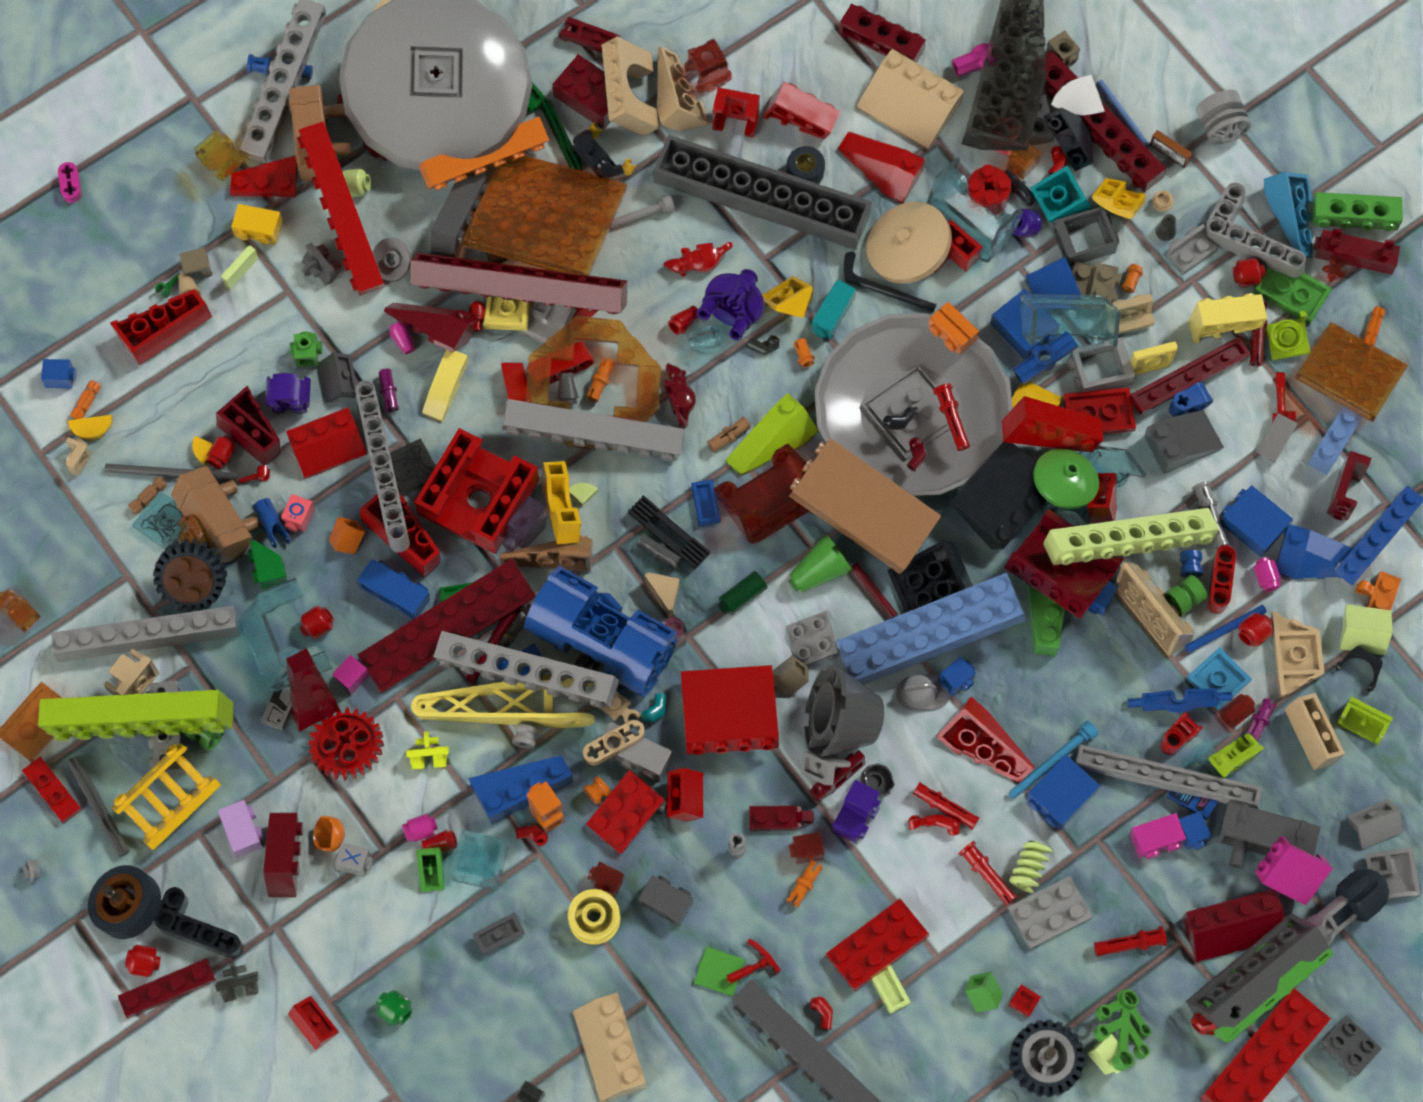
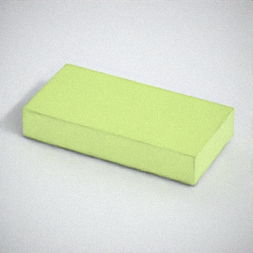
[221,245,258,290]
[871,965,911,1014]

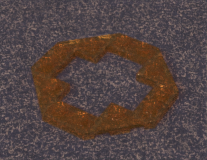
[526,316,661,451]

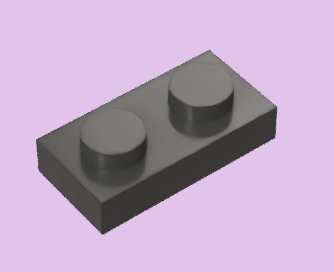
[472,912,526,957]

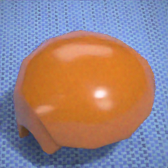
[313,816,345,852]

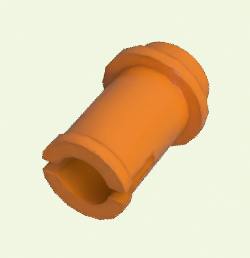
[1121,264,1143,293]
[793,338,815,368]

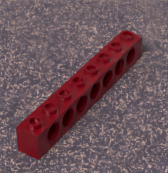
[1031,51,1167,193]

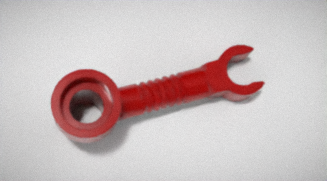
[1272,372,1296,423]

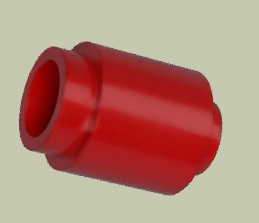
[206,435,237,469]

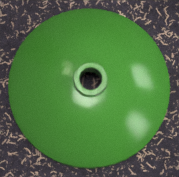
[1033,449,1099,509]

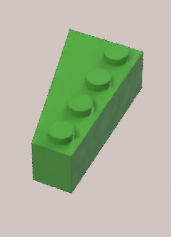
[1026,583,1065,657]

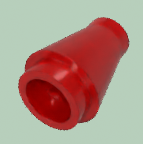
[668,305,698,335]
[421,829,458,852]

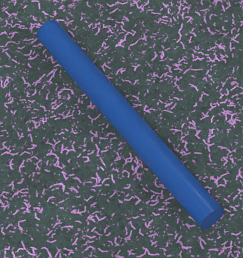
[1184,605,1267,653]

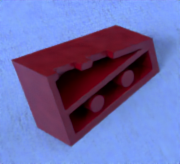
[216,385,280,465]
[263,813,303,897]

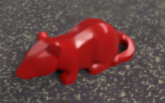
[663,242,733,277]

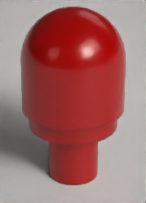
[469,301,486,332]

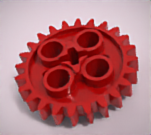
[308,707,384,780]

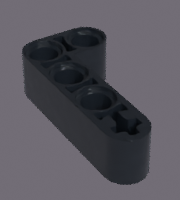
[154,887,244,959]

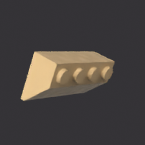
[573,992,646,1102]

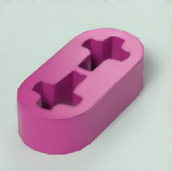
[58,162,82,203]

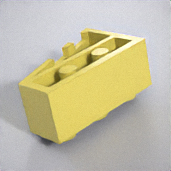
[1188,293,1267,344]

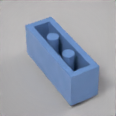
[1308,402,1365,475]

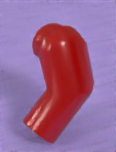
[515,825,548,846]
[810,996,833,1031]

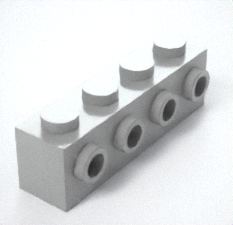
[146,680,186,776]

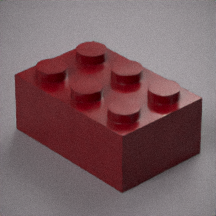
[552,54,611,130]

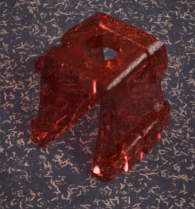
[684,38,732,94]

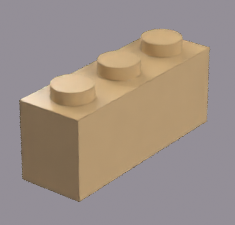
[1284,693,1345,770]

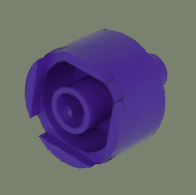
[265,373,311,414]

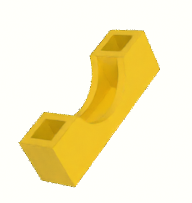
[541,461,582,544]

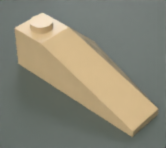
[657,46,709,131]

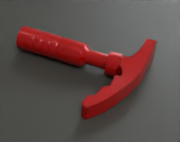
[726,939,780,984]

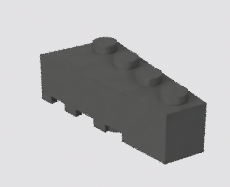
[431,173,489,258]

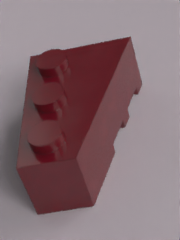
[286,648,340,732]

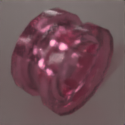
[664,617,684,639]

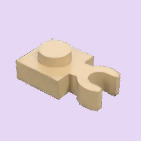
[599,691,641,729]

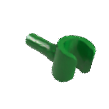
[155,273,180,298]

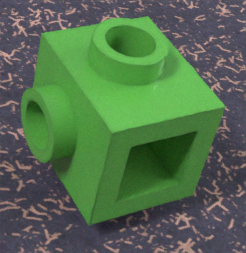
[290,331,323,367]

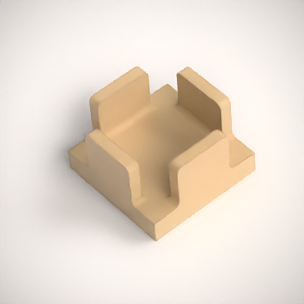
[103,649,159,695]

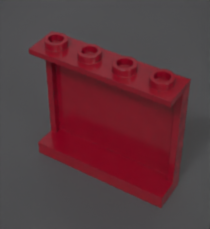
[1004,509,1124,619]

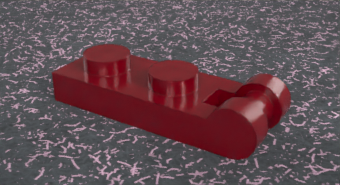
[558,17,621,53]

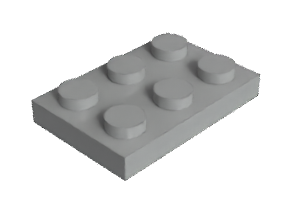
[1007,876,1092,950]

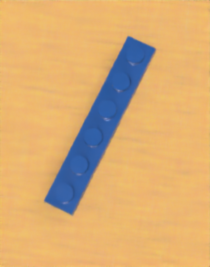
[1334,486,1423,586]

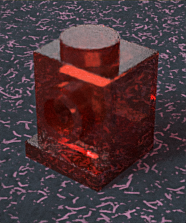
[587,861,625,899]

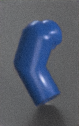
[599,593,623,612]

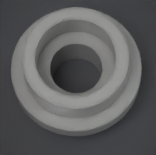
[22,859,40,882]

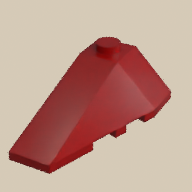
[838,131,925,204]
[936,697,1035,783]

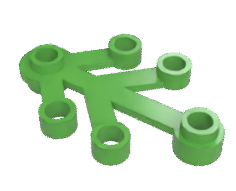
[1093,989,1151,1071]

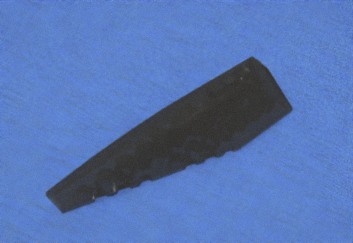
[961,0,1046,151]

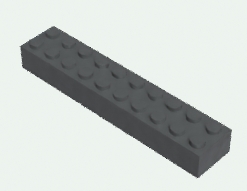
[653,134,872,250]

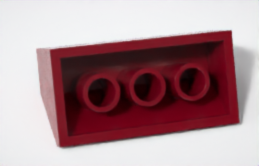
[1182,889,1284,963]

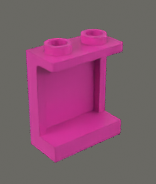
[1255,836,1333,905]

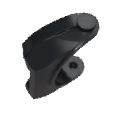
[1335,646,1383,692]

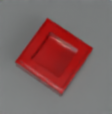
[1008,984,1041,1018]

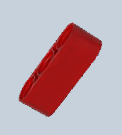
[527,341,594,388]
[1207,545,1236,614]

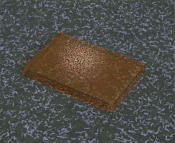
[0,681,62,762]

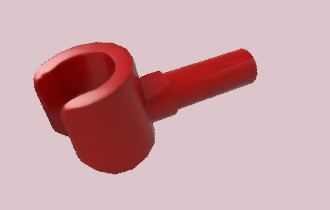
[239,465,270,484]

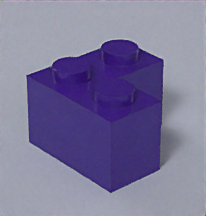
[831,780,881,844]

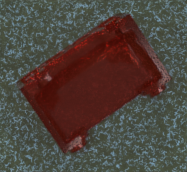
[713,443,809,544]

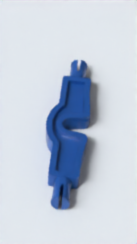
[1128,688,1233,713]

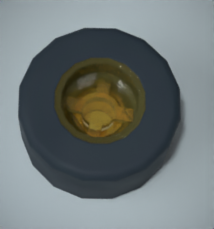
[786,146,825,184]

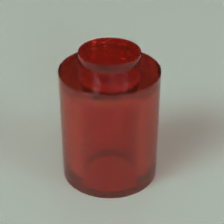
[1219,694,1255,728]

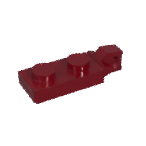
[810,750,865,803]
[749,806,814,831]

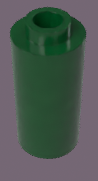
[718,571,768,616]

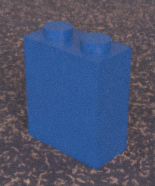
[990,289,1060,360]
[1221,485,1293,557]
[1026,755,1100,830]

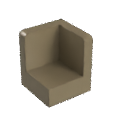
[179,247,213,278]
[773,655,809,696]

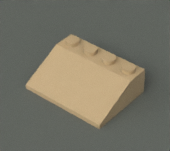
[856,49,964,150]
[1115,562,1194,657]

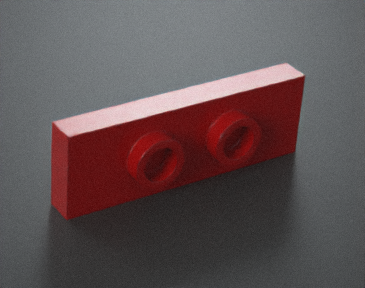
[22,756,82,824]

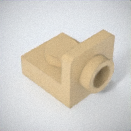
[66,437,91,476]

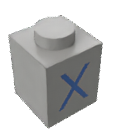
[335,843,373,877]

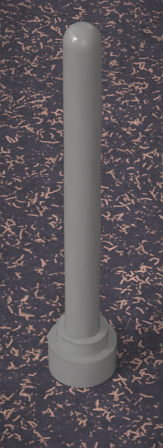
[575,195,675,240]

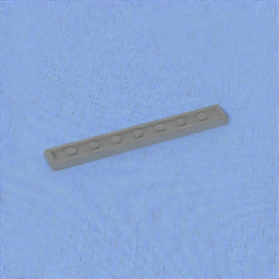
[1075,745,1262,809]

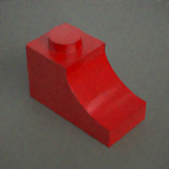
[1087,473,1117,524]

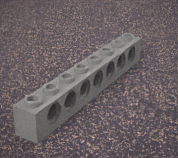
[238,0,326,164]
[434,631,619,709]

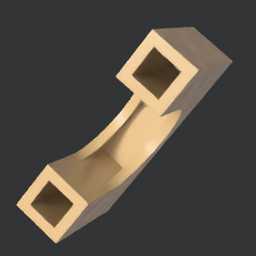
[602,36,659,136]

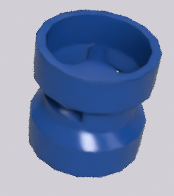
[1179,550,1203,578]

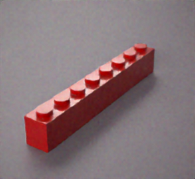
[296,121,384,296]

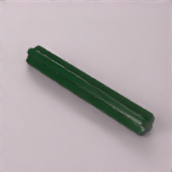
[540,100,583,174]

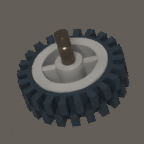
[1009,1020,1085,1097]

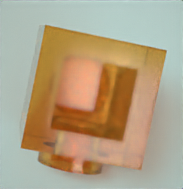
[1007,140,1042,180]

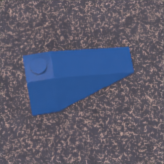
[1276,524,1353,580]

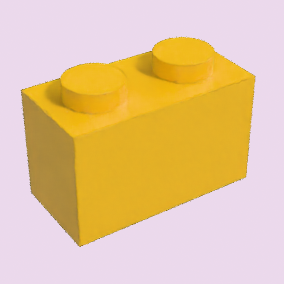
[231,204,283,245]

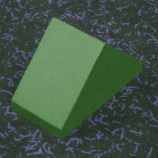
[416,847,445,892]

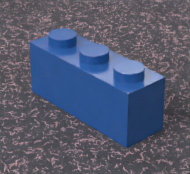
[357,559,431,619]

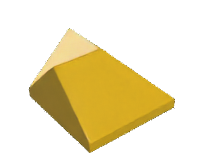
[762,276,813,318]

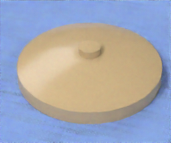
[866,202,952,284]

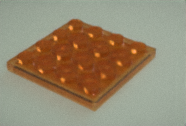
[1295,322,1408,422]

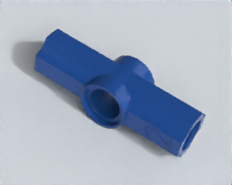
[1012,331,1078,385]

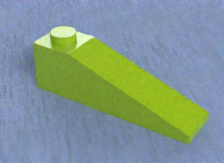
[725,393,819,476]

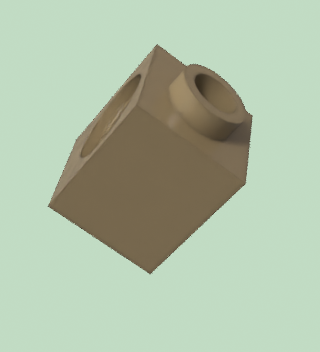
[1046,30,1080,67]

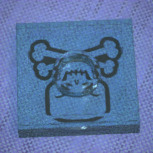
[132,491,190,550]

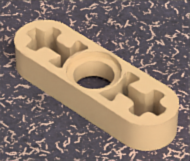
[583,720,645,766]

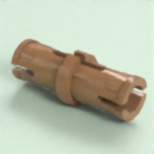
[707,417,751,453]

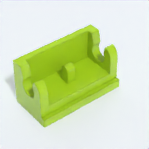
[1336,696,1393,745]
[1208,733,1264,778]

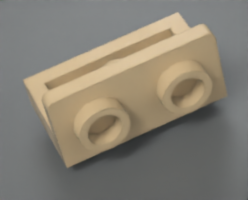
[1106,294,1155,335]

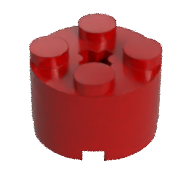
[966,164,1011,216]

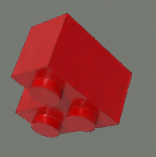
[934,220,983,273]

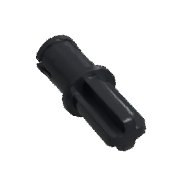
[1004,169,1036,207]

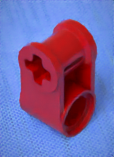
[1160,712,1203,755]

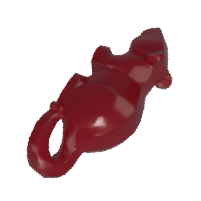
[664,363,696,429]

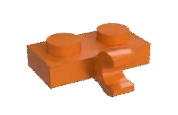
[1355,571,1401,610]

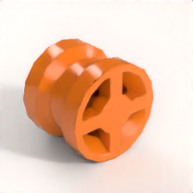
[583,776,611,805]

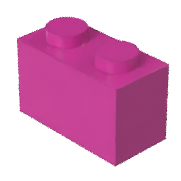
[1130,813,1186,860]

